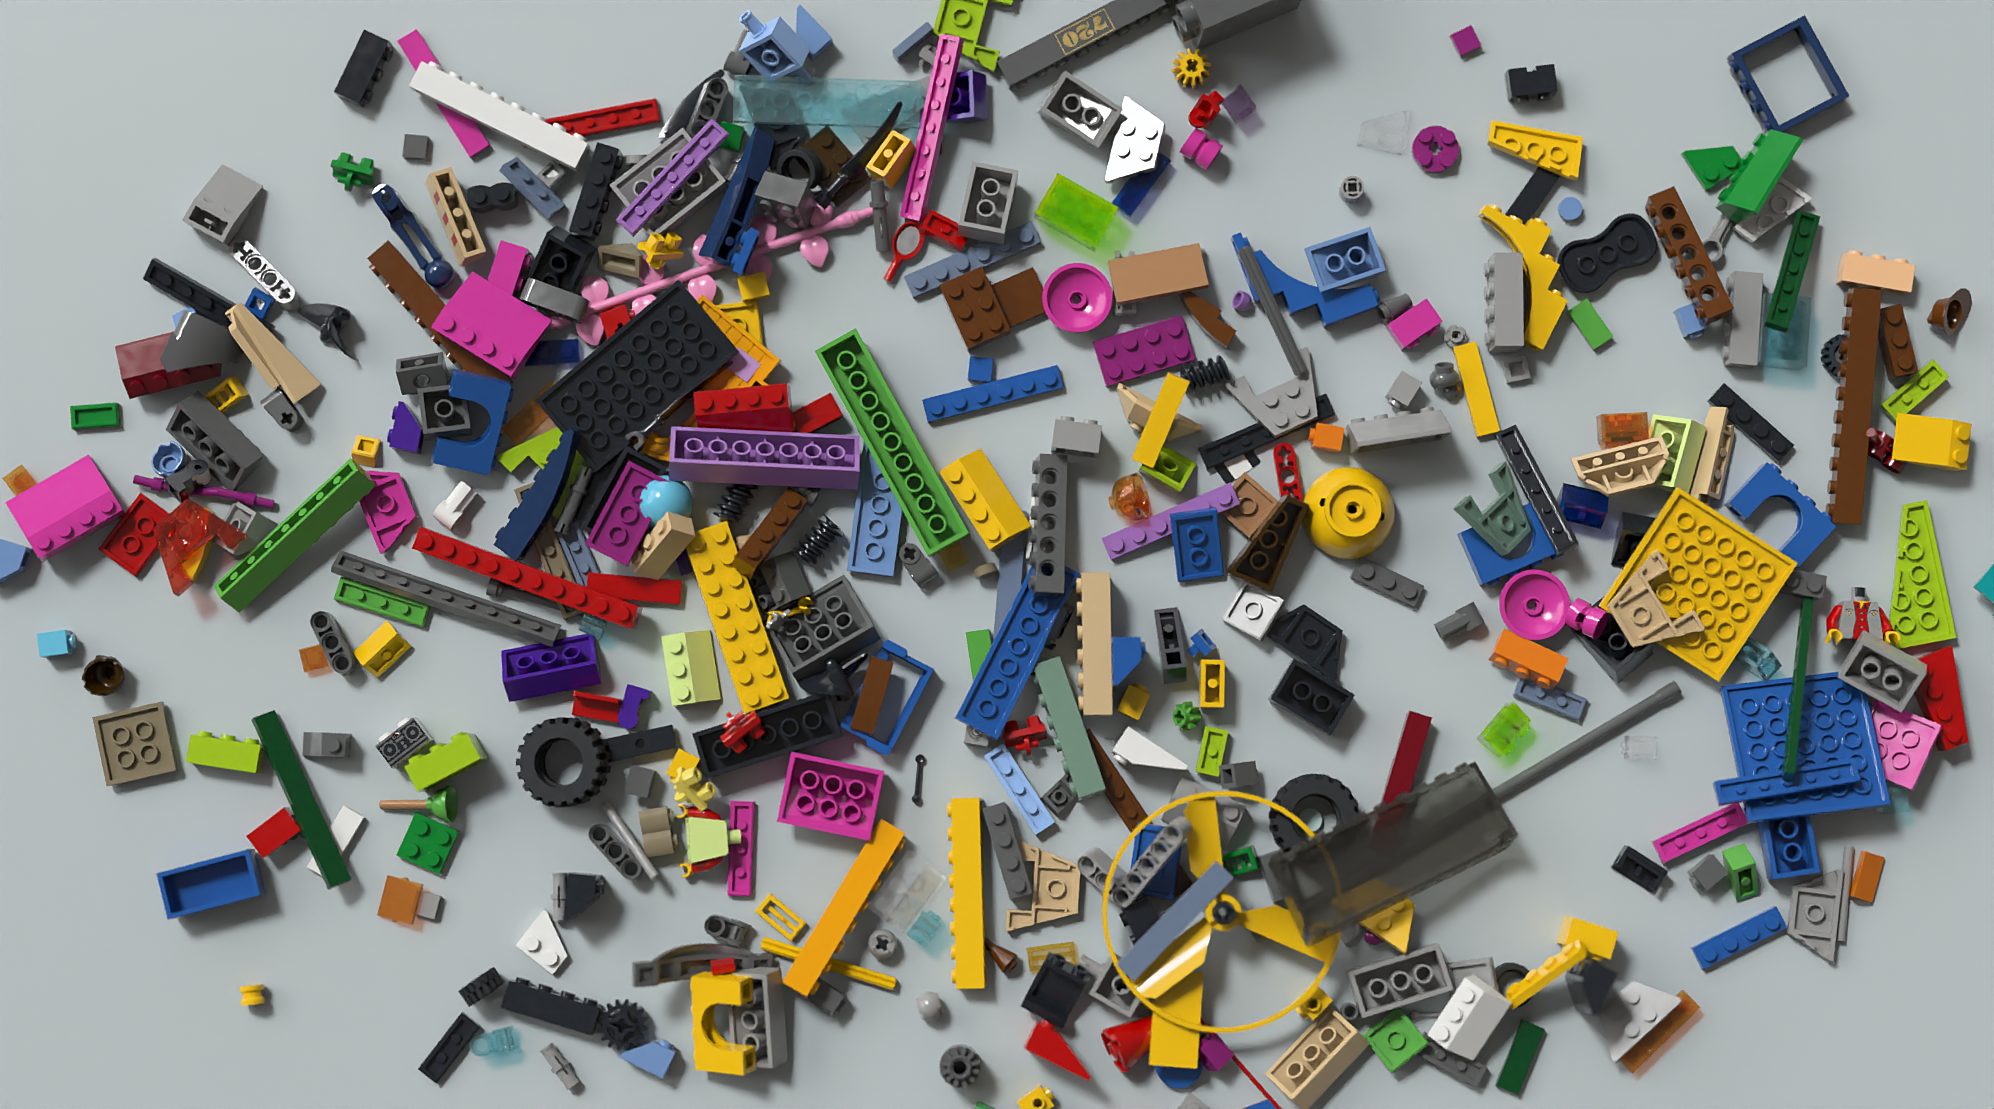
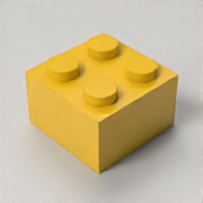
[1557,916,1619,962]

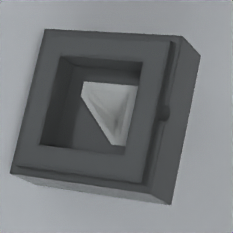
[536,160,570,192]

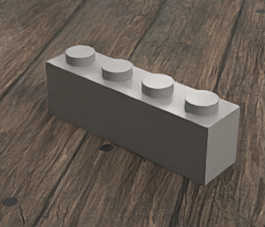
[1721,271,1763,369]

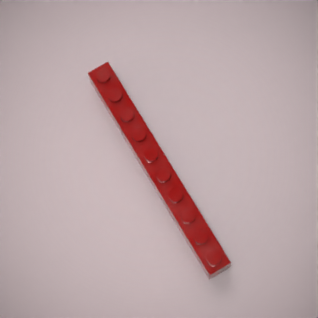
[412,527,643,629]

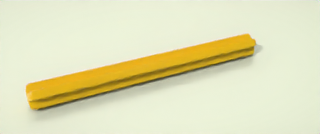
[760,937,897,990]

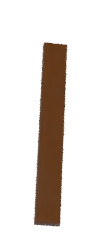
[1086,728,1193,898]

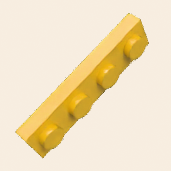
[1506,939,1586,1010]

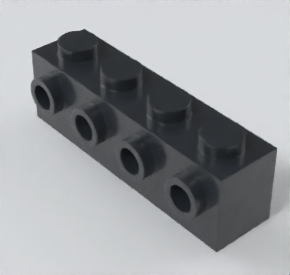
[569,142,624,242]

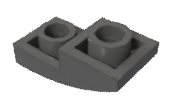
[1040,773,1076,816]

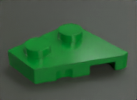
[1681,146,1742,191]

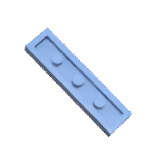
[984,743,1055,835]

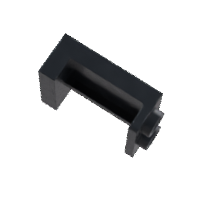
[1021,952,1091,1029]

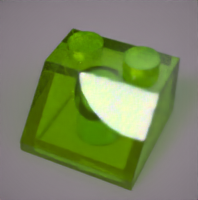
[1476,702,1531,757]

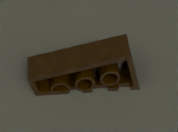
[1226,493,1309,592]

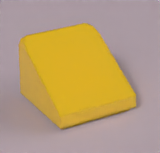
[351,435,381,467]

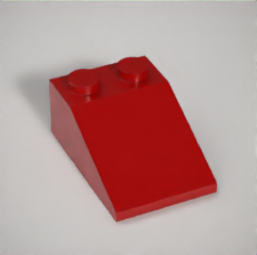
[1024,1019,1091,1081]

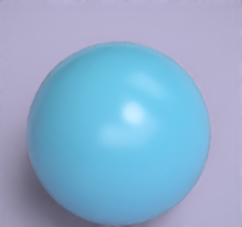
[639,475,693,529]

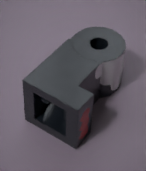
[165,459,211,505]

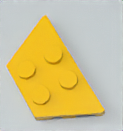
[1331,878,1415,955]

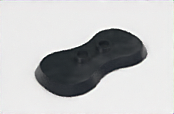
[1557,213,1657,293]

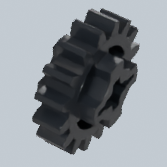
[597,999,649,1051]

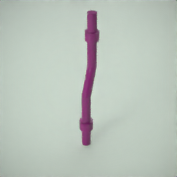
[133,475,275,509]

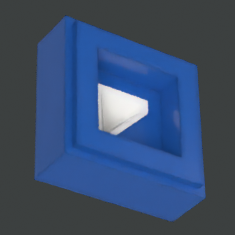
[244,287,275,319]

